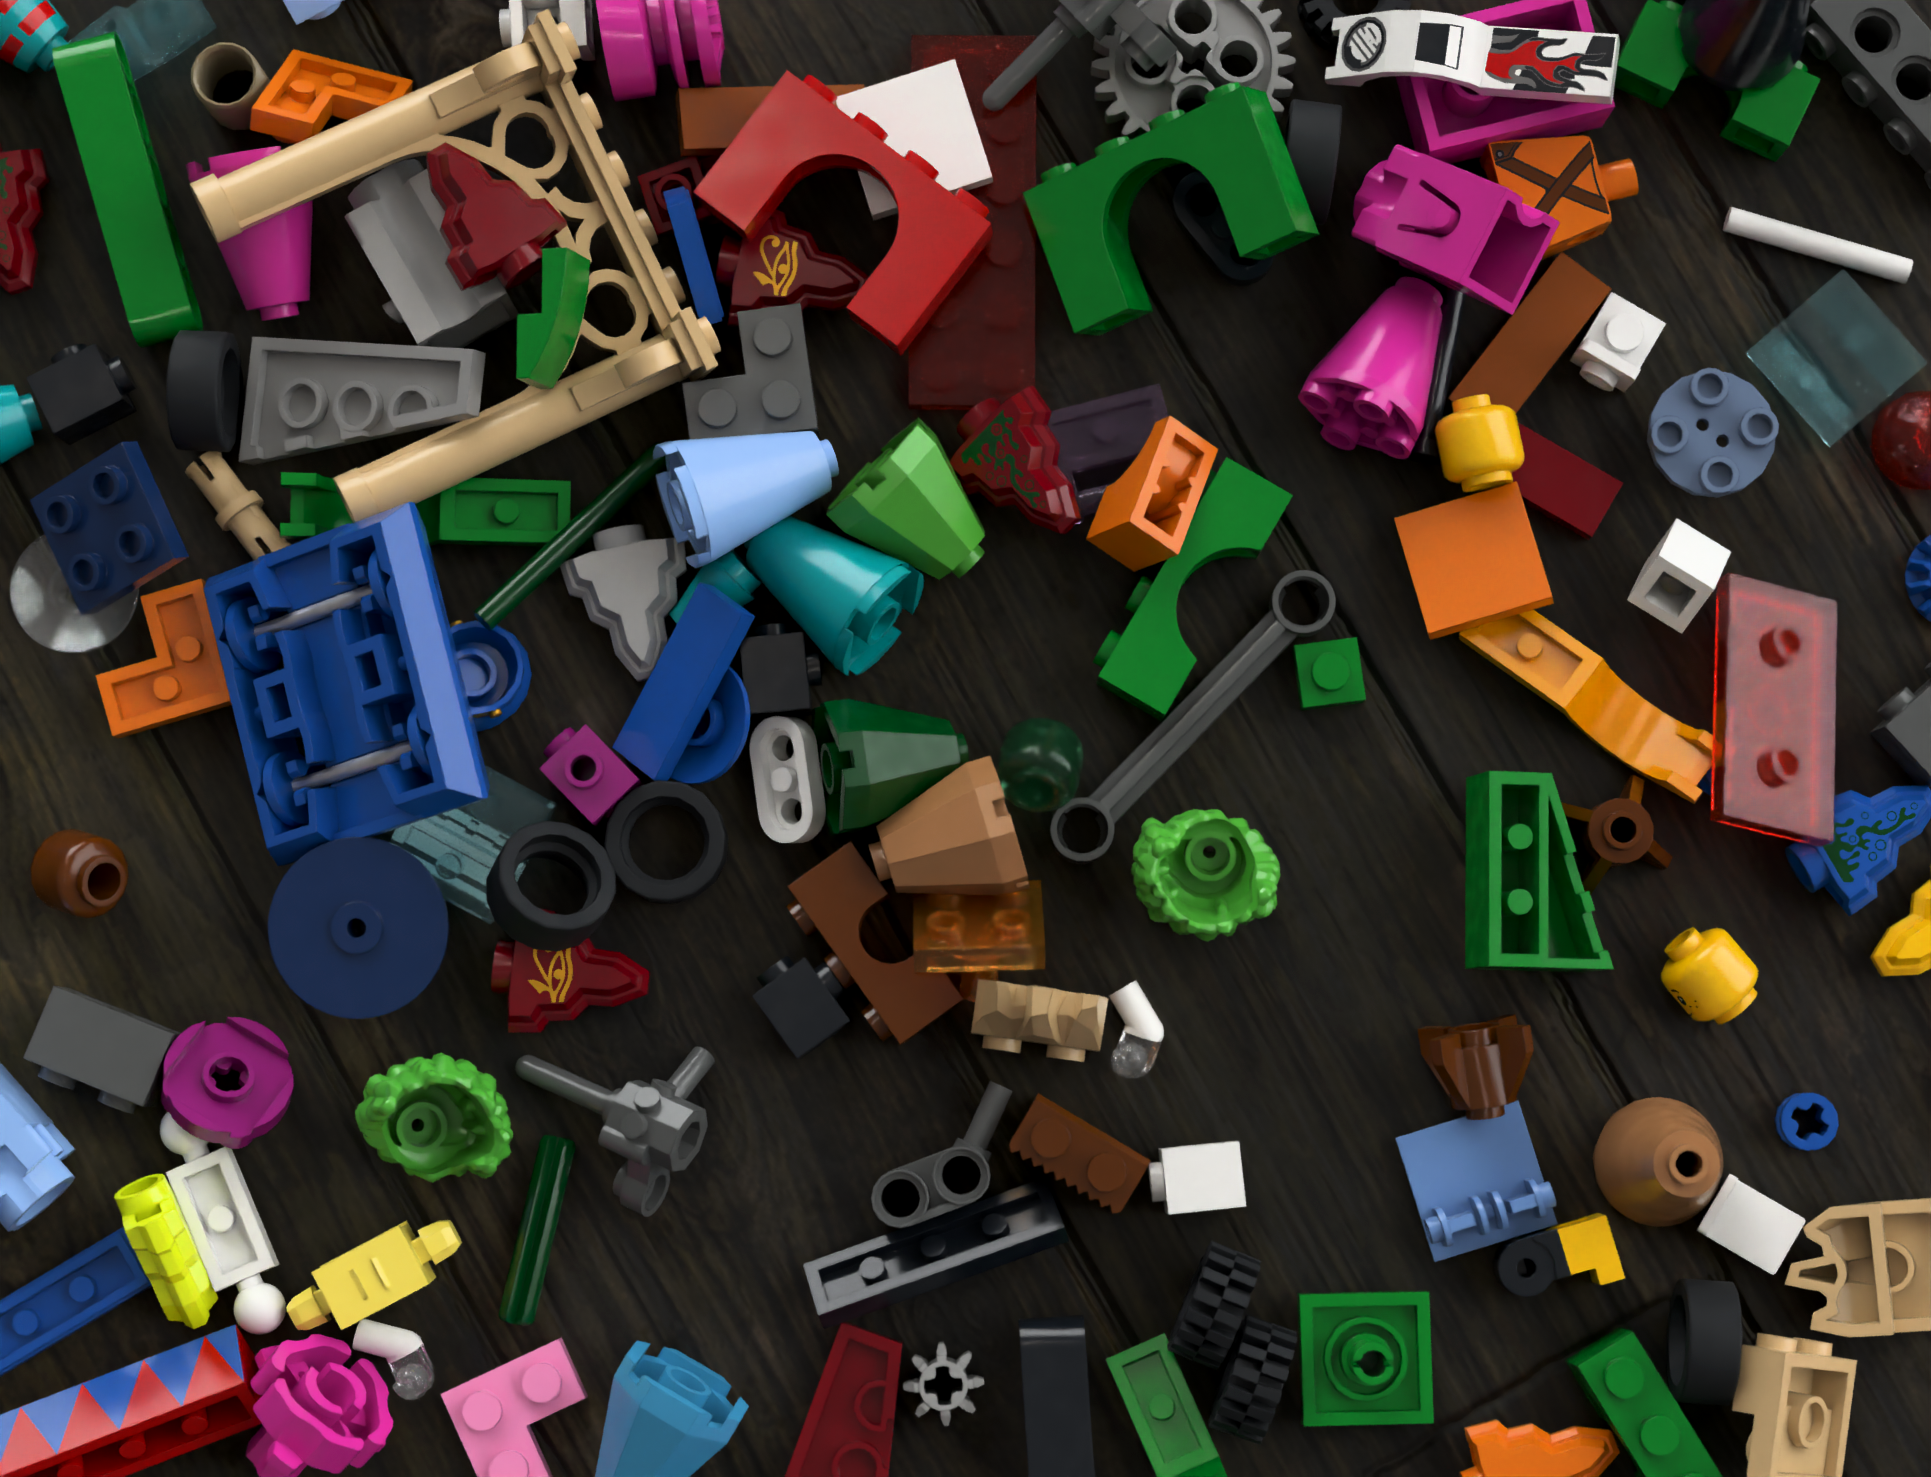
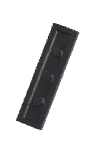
[803,1177,1069,1329]

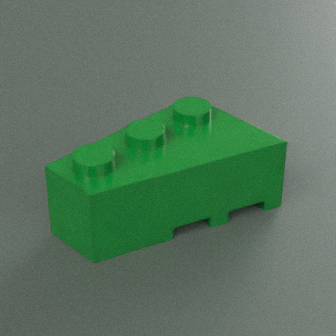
[1465,771,1614,972]

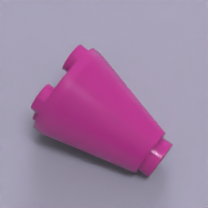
[1298,277,1443,459]

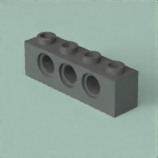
[1804,0,1931,189]

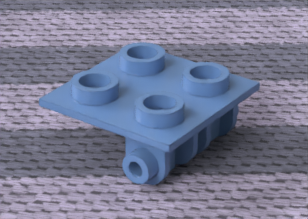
[1395,1100,1558,1262]

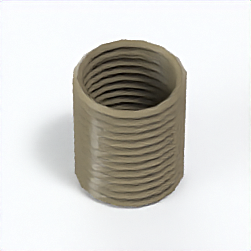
[191,42,270,130]

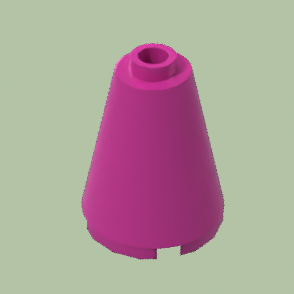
[186,146,313,321]

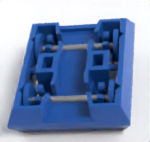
[203,502,490,866]

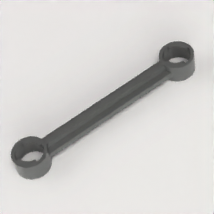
[1050,570,1336,864]

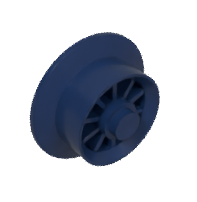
[268,837,449,1019]

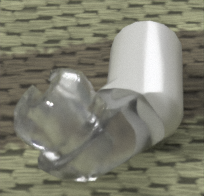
[1109,980,1164,1079]
[353,1319,435,1401]

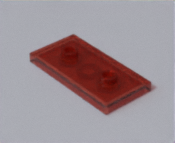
[1710,572,1837,847]

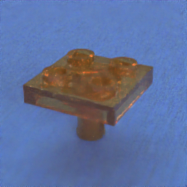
[913,880,1045,1002]

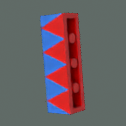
[0,1324,262,1477]

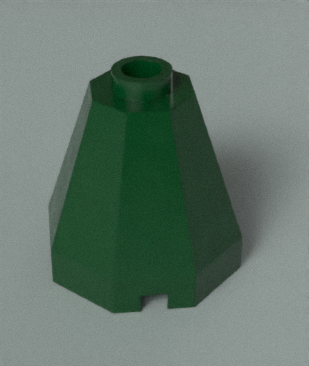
[811,699,969,835]

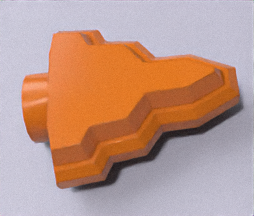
[1459,1419,1620,1477]

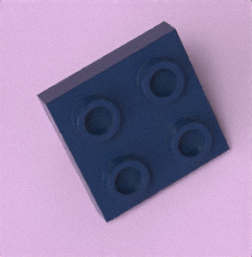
[30,441,189,615]

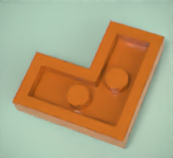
[250,49,413,144]
[95,579,232,739]

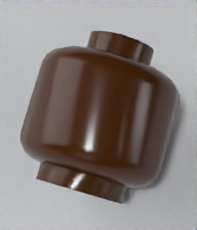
[30,829,129,919]

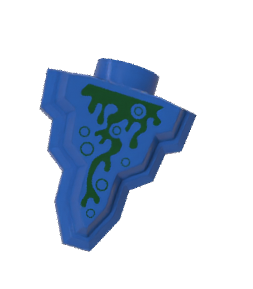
[1784,785,1931,916]

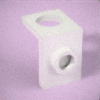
[1696,1174,1805,1275]

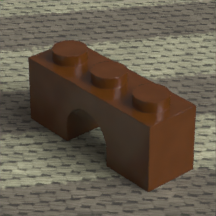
[786,841,964,1045]

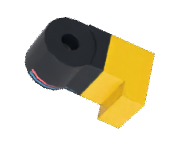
[1492,1213,1625,1297]

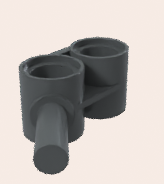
[871,1081,1013,1228]

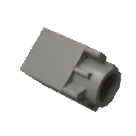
[345,159,519,348]

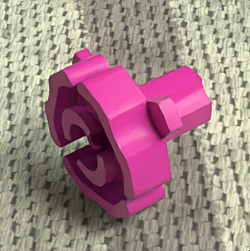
[246,1334,393,1477]

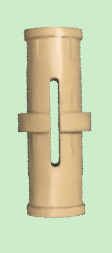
[185,451,291,560]

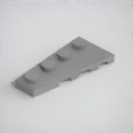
[238,337,486,465]

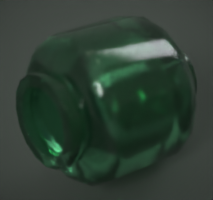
[997,718,1084,813]

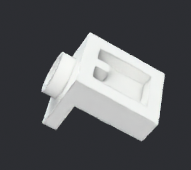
[1570,292,1666,392]

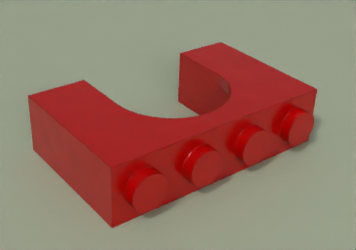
[693,70,993,356]

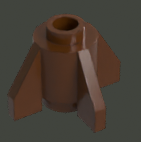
[1561,775,1672,895]
[1418,1014,1534,1120]

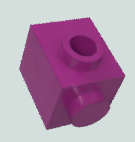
[539,724,644,829]

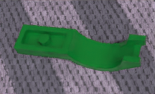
[280,472,571,547]
[1105,1333,1227,1477]

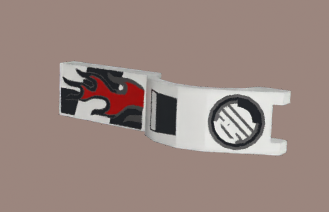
[1325,10,1620,105]

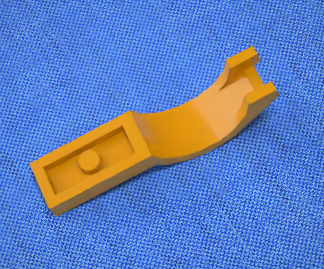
[1459,610,1734,804]

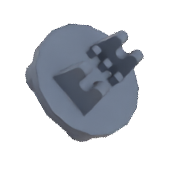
[1647,368,1779,498]

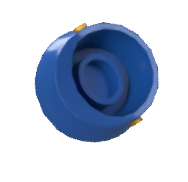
[450,620,532,732]

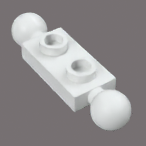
[160,1112,286,1335]

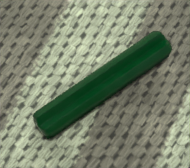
[498,1135,576,1326]

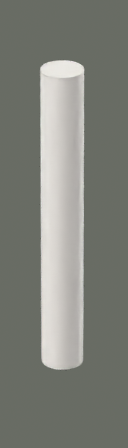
[1723,207,1913,284]

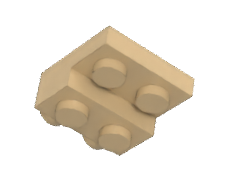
[1732,1333,1857,1477]

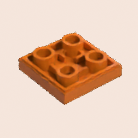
[1394,481,1554,640]

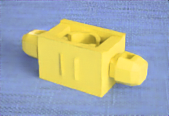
[286,1220,462,1330]

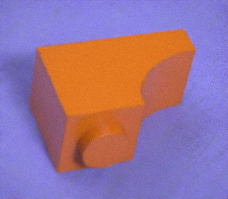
[1086,415,1218,572]

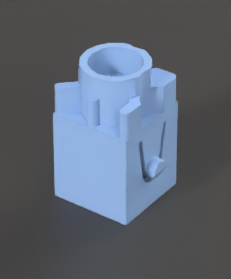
[0,1062,76,1232]

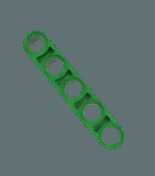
[52,31,203,348]

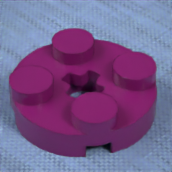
[161,1017,294,1149]

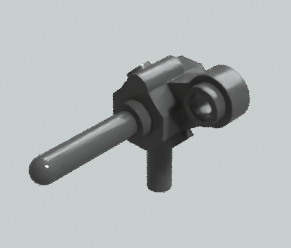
[982,0,1178,111]
[515,1046,715,1217]

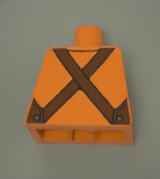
[1480,135,1639,261]

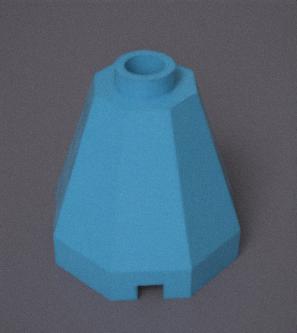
[595,1340,749,1477]

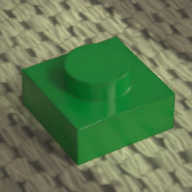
[1292,637,1366,711]

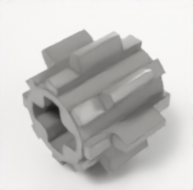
[903,1342,984,1426]

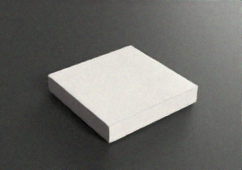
[836,59,994,220]

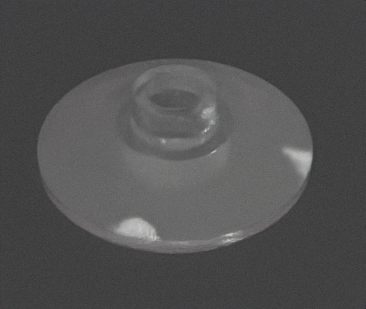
[10,534,139,654]

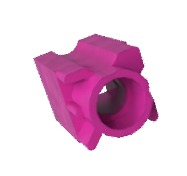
[1351,144,1560,315]

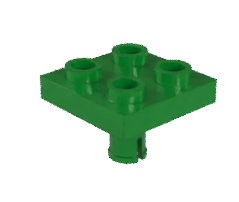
[1297,1291,1434,1427]

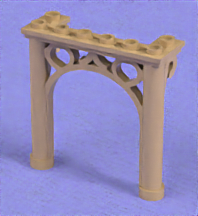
[189,9,721,523]

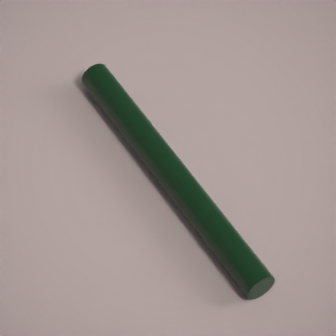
[473,442,666,631]

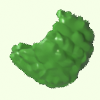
[1131,809,1280,942]
[355,1052,513,1183]

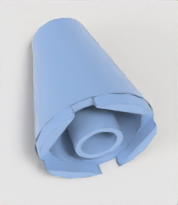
[653,431,839,568]

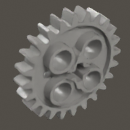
[1091,0,1296,170]

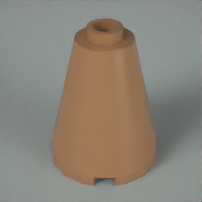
[1592,1097,1723,1226]

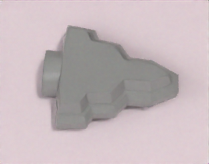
[560,524,687,682]

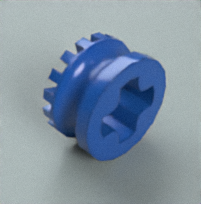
[1774,1093,1839,1150]

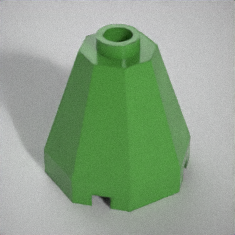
[826,417,985,580]

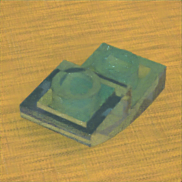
[69,0,217,80]

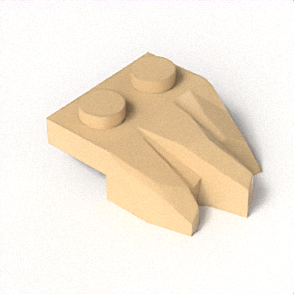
[971,979,1108,1062]
[1784,1198,1931,1338]

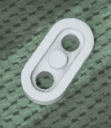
[749,716,826,843]

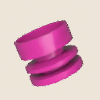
[596,0,725,102]

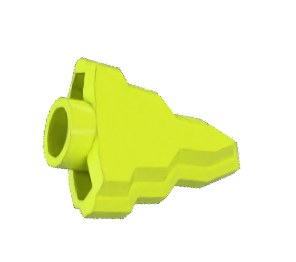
[114,1174,219,1329]

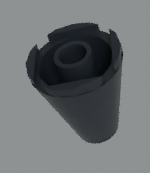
[1678,0,1810,92]

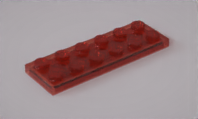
[909,35,1037,410]

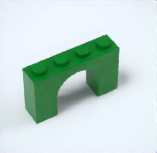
[1023,82,1319,336]

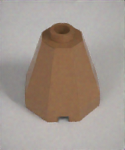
[869,756,1030,896]

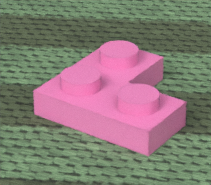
[441,1337,588,1477]

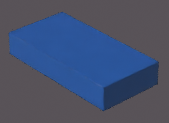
[663,186,724,324]

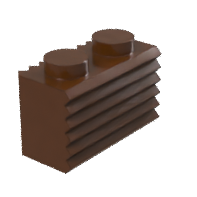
[1008,1093,1151,1214]

